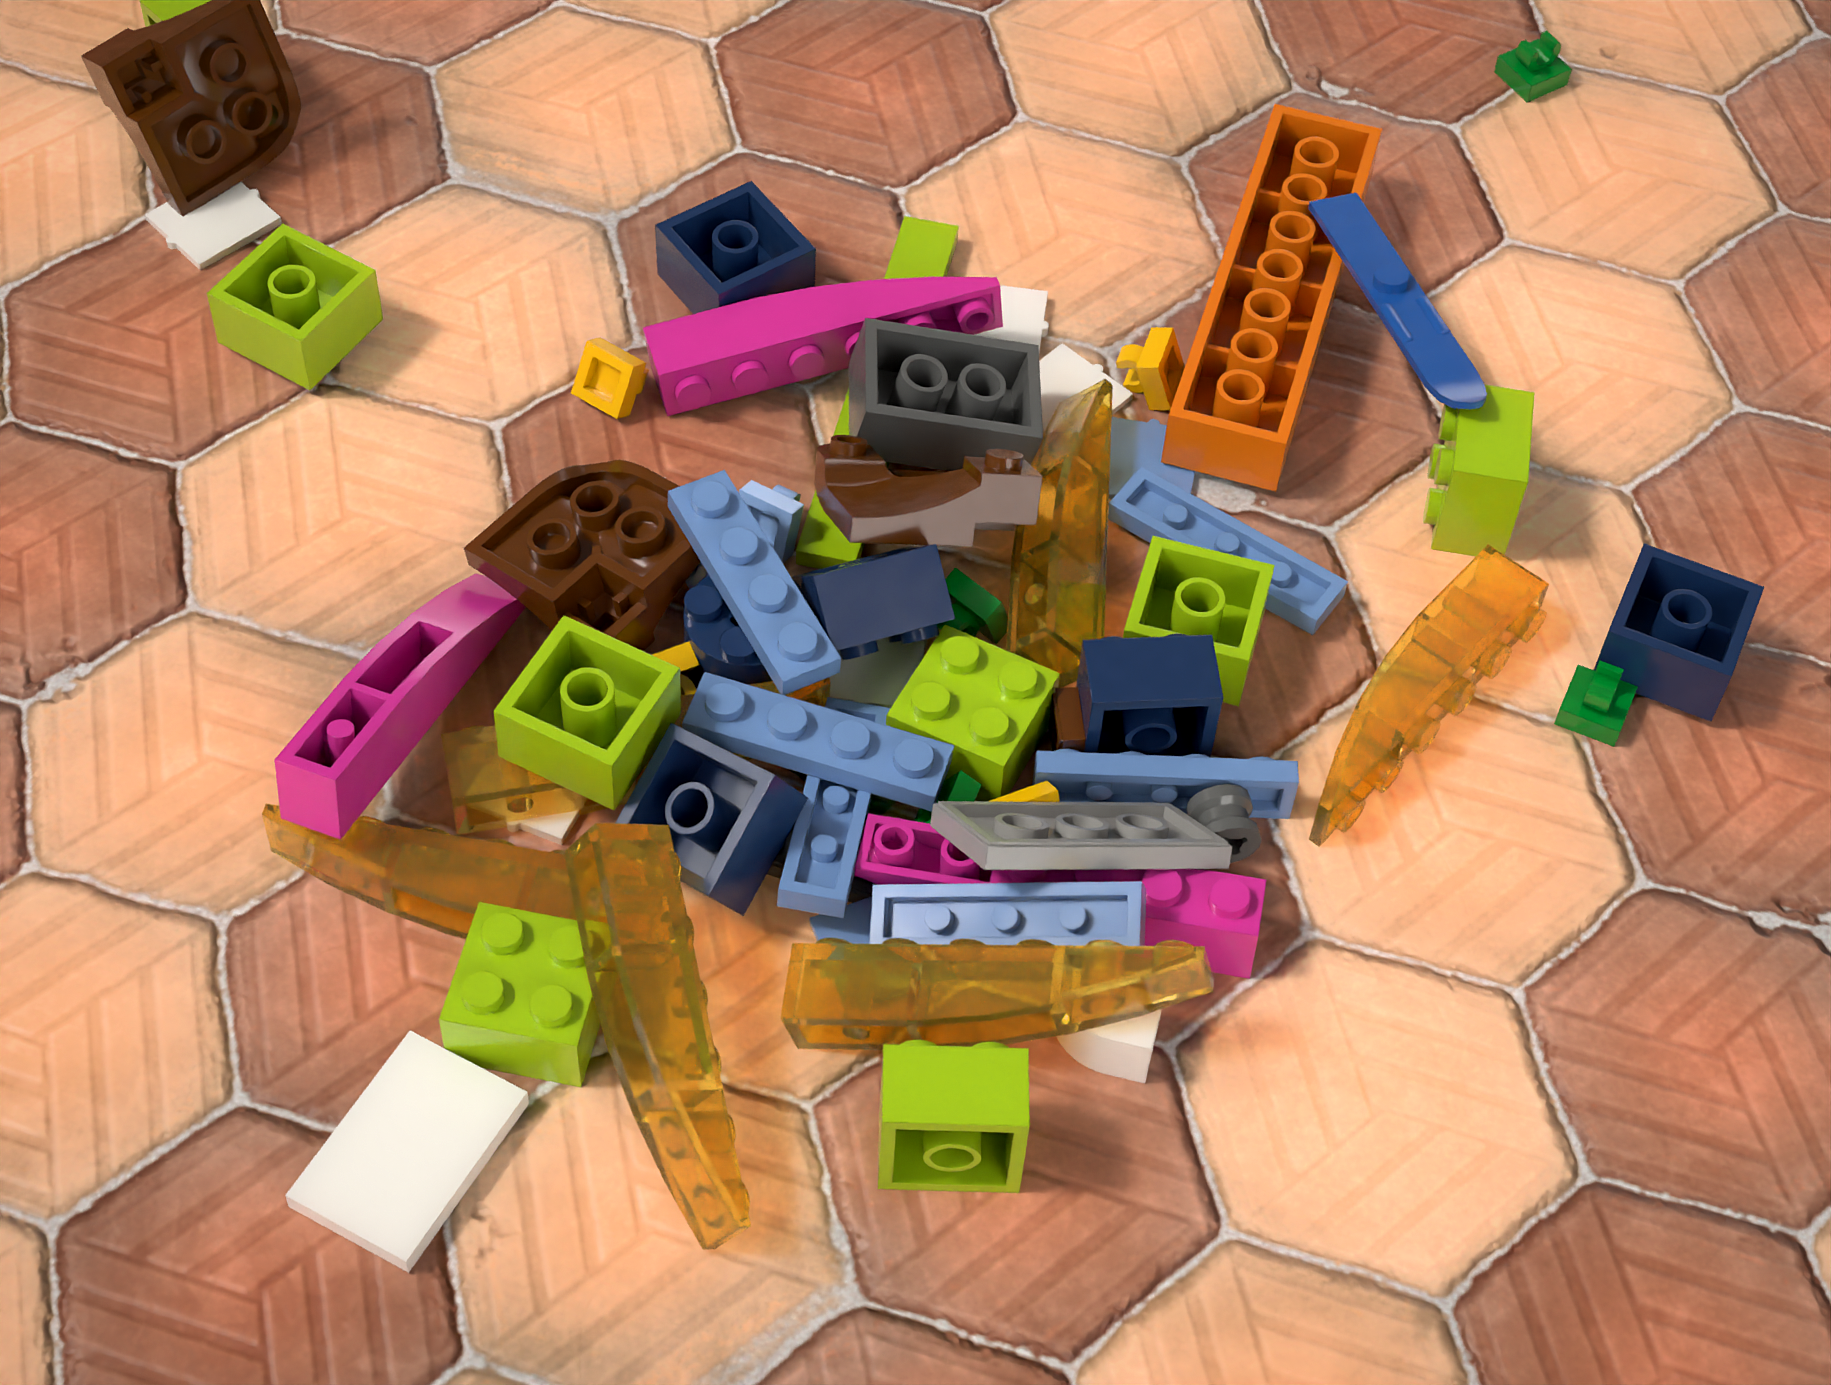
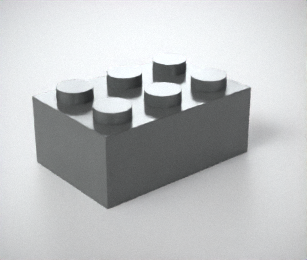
[849,318,1043,471]

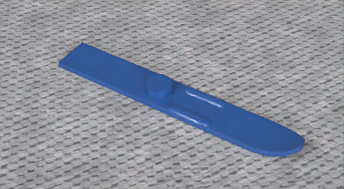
[1308,193,1487,409]

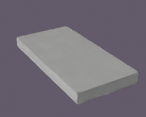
[930,801,1233,870]

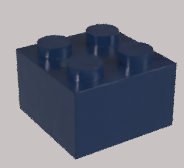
[655,181,816,314]
[1594,543,1764,722]
[791,544,955,660]
[1076,634,1224,758]
[605,723,808,916]

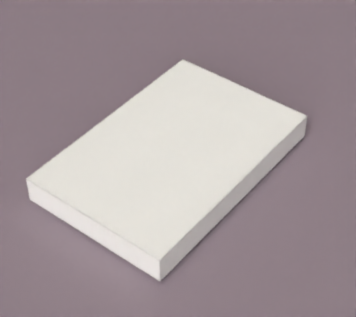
[285,1031,529,1273]

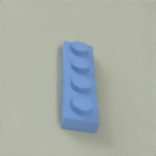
[1106,466,1348,635]
[668,470,841,695]
[682,672,954,811]
[777,697,891,918]
[1032,749,1299,819]
[869,881,1146,958]

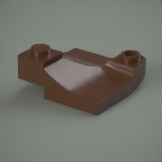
[81,0,301,217]
[814,435,1043,547]
[464,460,701,651]

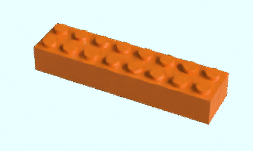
[1161,104,1382,492]

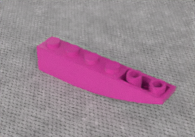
[642,277,1003,416]
[274,573,526,840]
[855,813,1267,979]

